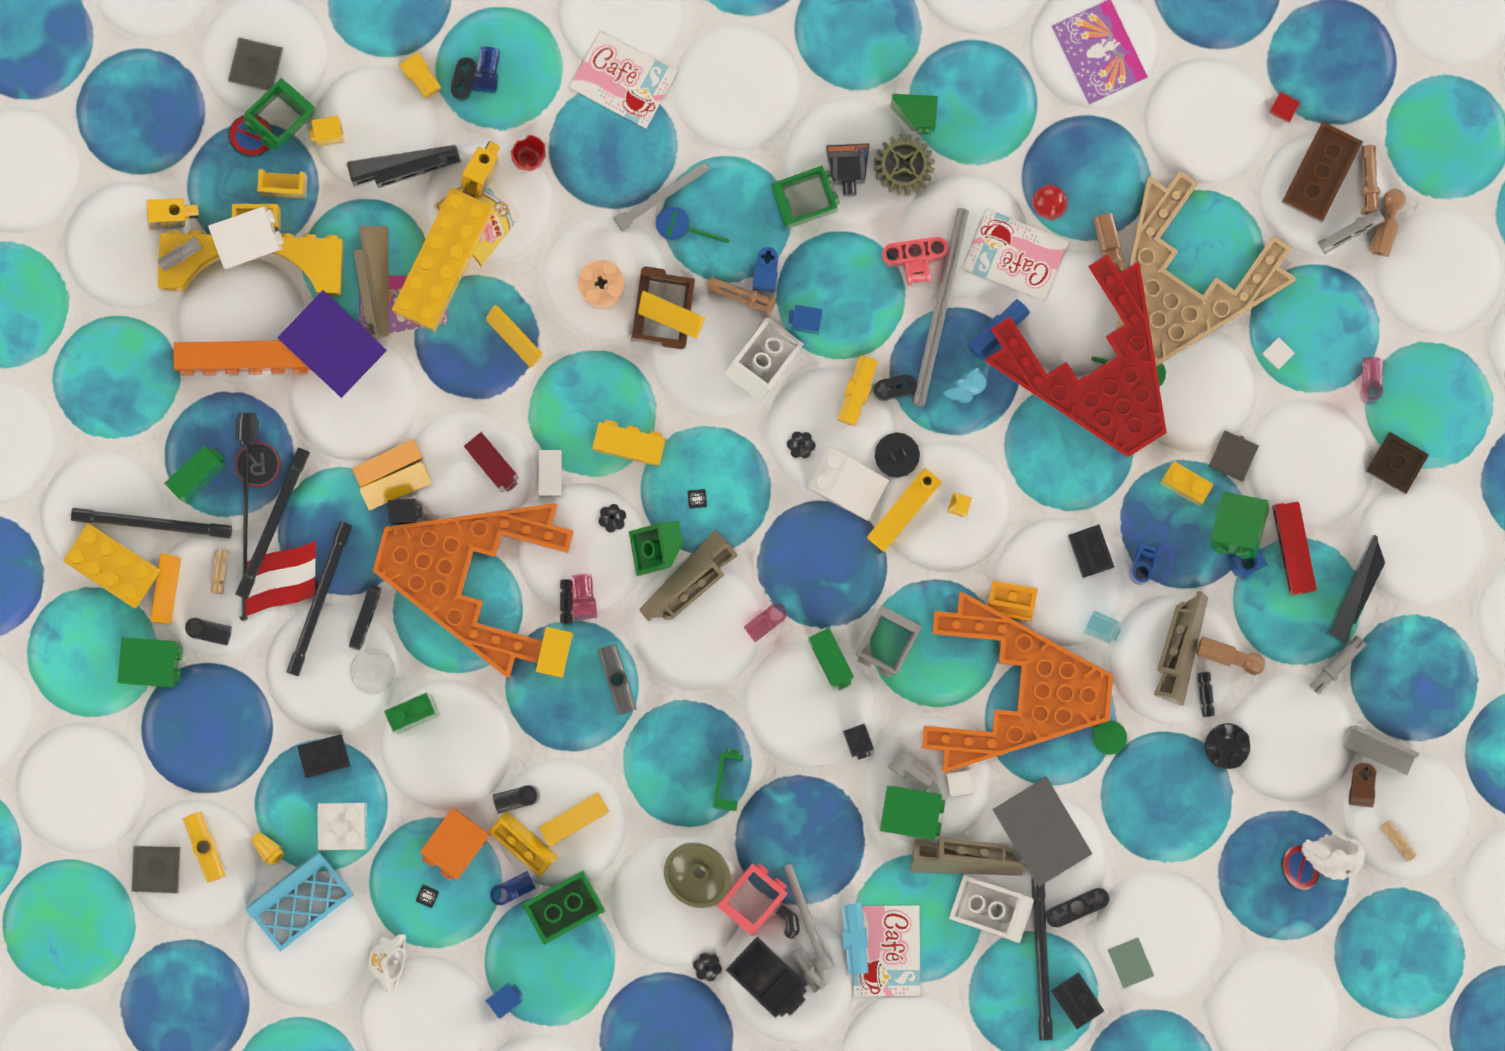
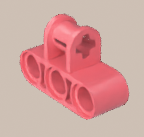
[882,237,948,286]

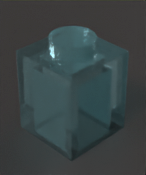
[1083,610,1121,644]

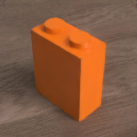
[420,808,491,881]

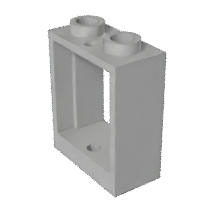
[855,605,922,678]

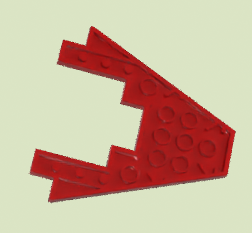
[985,254,1167,457]

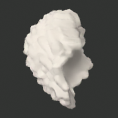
[1302,833,1366,880]

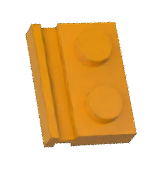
[988,580,1038,621]

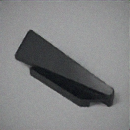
[347,145,461,188]
[1326,535,1385,644]

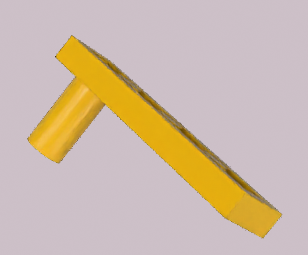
[866,468,942,552]

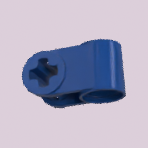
[752,247,778,292]
[1130,539,1163,585]

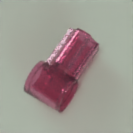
[1360,357,1383,405]
[572,574,597,620]
[743,604,787,643]

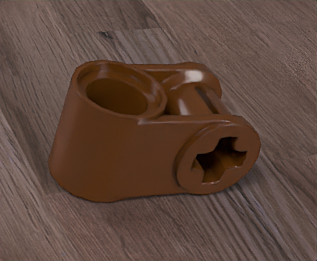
[1349,763,1376,808]

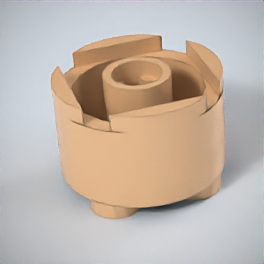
[578,260,625,309]

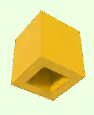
[309,115,345,146]

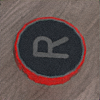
[235,442,281,487]

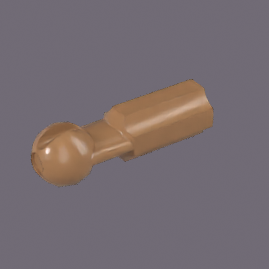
[1369,189,1406,257]
[1093,213,1127,273]
[1196,636,1265,675]

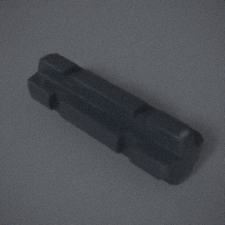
[560,579,573,624]
[1198,672,1215,717]

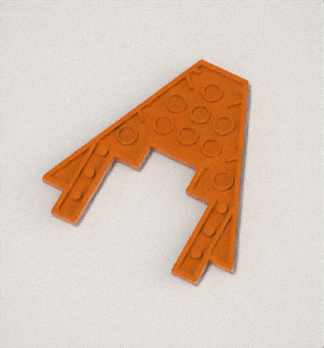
[373,503,574,678]
[921,592,1113,772]

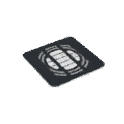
[688,489,707,509]
[416,885,439,908]

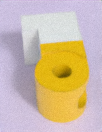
[946,492,974,521]

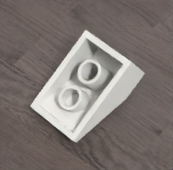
[724,317,804,401]
[807,447,889,521]
[949,875,1034,943]

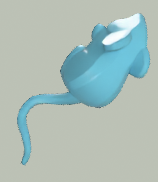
[944,362,989,403]

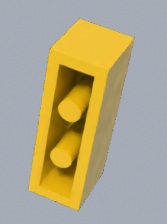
[592,420,666,467]

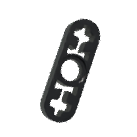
[349,584,382,651]
[1046,888,1109,928]

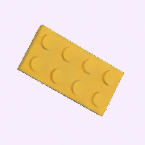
[63,523,161,609]

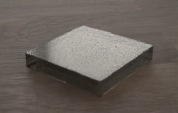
[228,37,283,91]
[131,846,181,893]

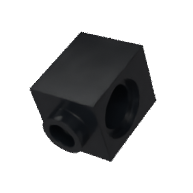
[388,499,422,525]
[843,723,874,760]

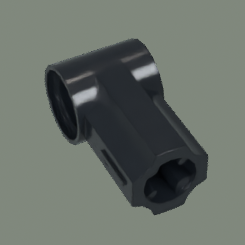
[185,618,232,646]
[493,785,540,814]

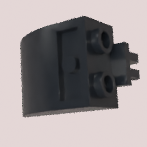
[725,936,808,1018]

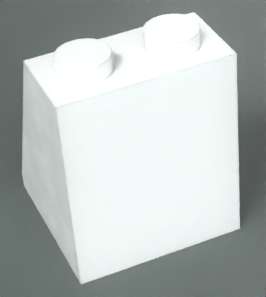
[208,207,284,269]

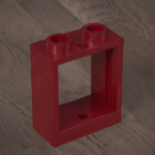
[464,432,519,492]

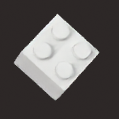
[318,803,367,850]

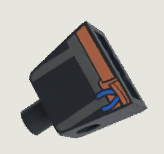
[826,143,869,197]

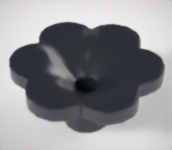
[787,431,816,459]
[598,504,626,533]
[693,953,722,981]

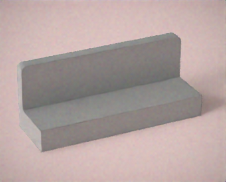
[1343,725,1420,775]

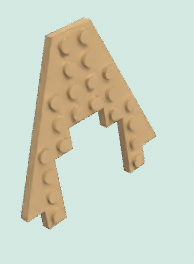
[1116,170,1297,366]

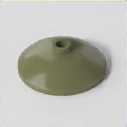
[664,842,731,908]

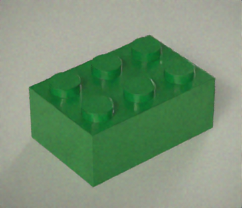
[522,870,606,945]

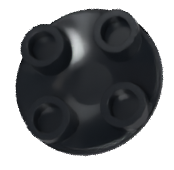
[1205,723,1250,769]

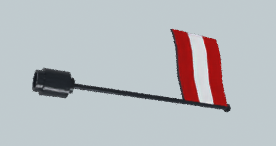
[235,413,316,621]

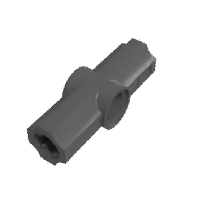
[598,644,637,716]

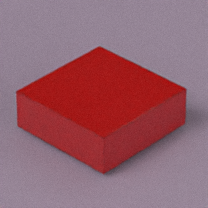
[1269,92,1300,123]

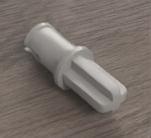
[158,236,203,271]
[790,948,826,993]

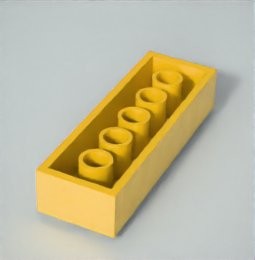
[392,187,494,332]

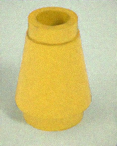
[251,832,284,866]

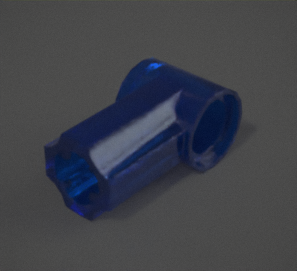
[473,46,500,94]
[490,871,536,906]

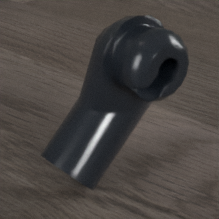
[776,904,800,939]

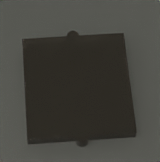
[1208,430,1259,482]

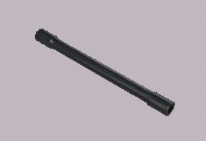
[235,448,310,600]
[71,507,232,539]
[286,521,353,677]
[1031,877,1053,1040]

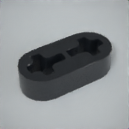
[451,57,477,101]
[873,375,916,401]

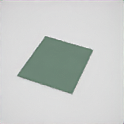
[1108,938,1154,989]

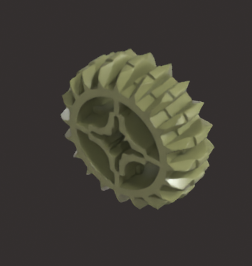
[874,134,935,196]

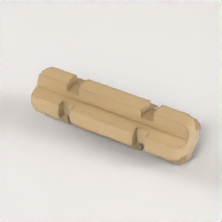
[210,549,229,594]
[1380,821,1417,862]

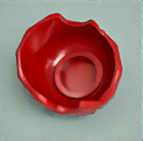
[511,135,546,171]
[1032,184,1068,221]

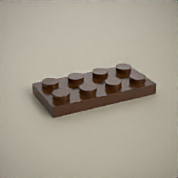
[1281,121,1363,223]

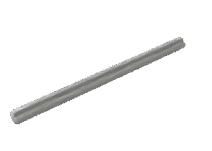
[913,208,969,406]

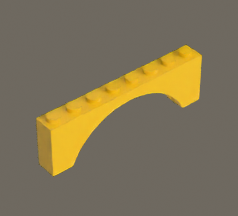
[157,230,345,297]

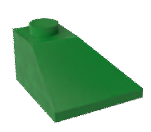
[890,93,938,135]
[628,521,683,576]

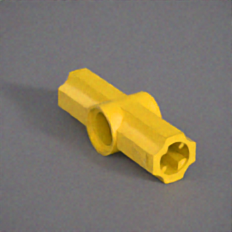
[837,355,878,426]
[182,811,226,883]

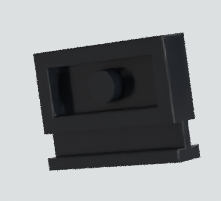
[1067,524,1114,579]
[297,734,351,778]
[1051,972,1104,1030]

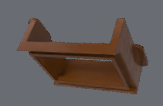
[631,266,695,350]

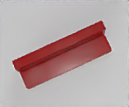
[1272,501,1317,596]

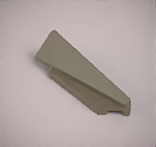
[354,226,389,339]
[639,530,738,621]
[1154,591,1208,706]
[910,837,1026,876]

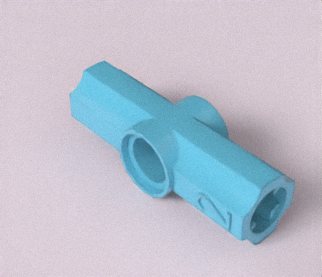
[842,903,868,975]

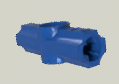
[968,299,1030,360]

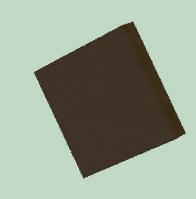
[1366,432,1429,494]

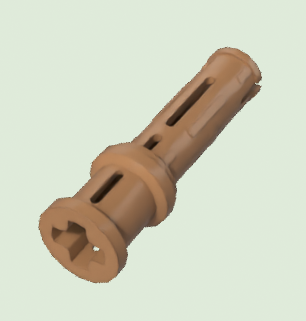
[1360,145,1381,215]
[707,277,777,317]

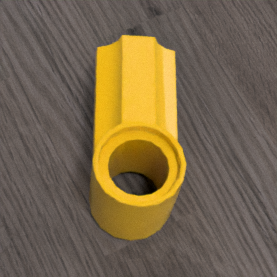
[398,51,441,99]

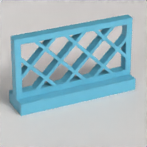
[246,850,354,952]

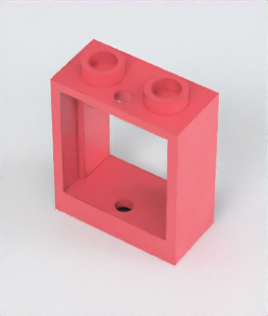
[717,863,788,936]

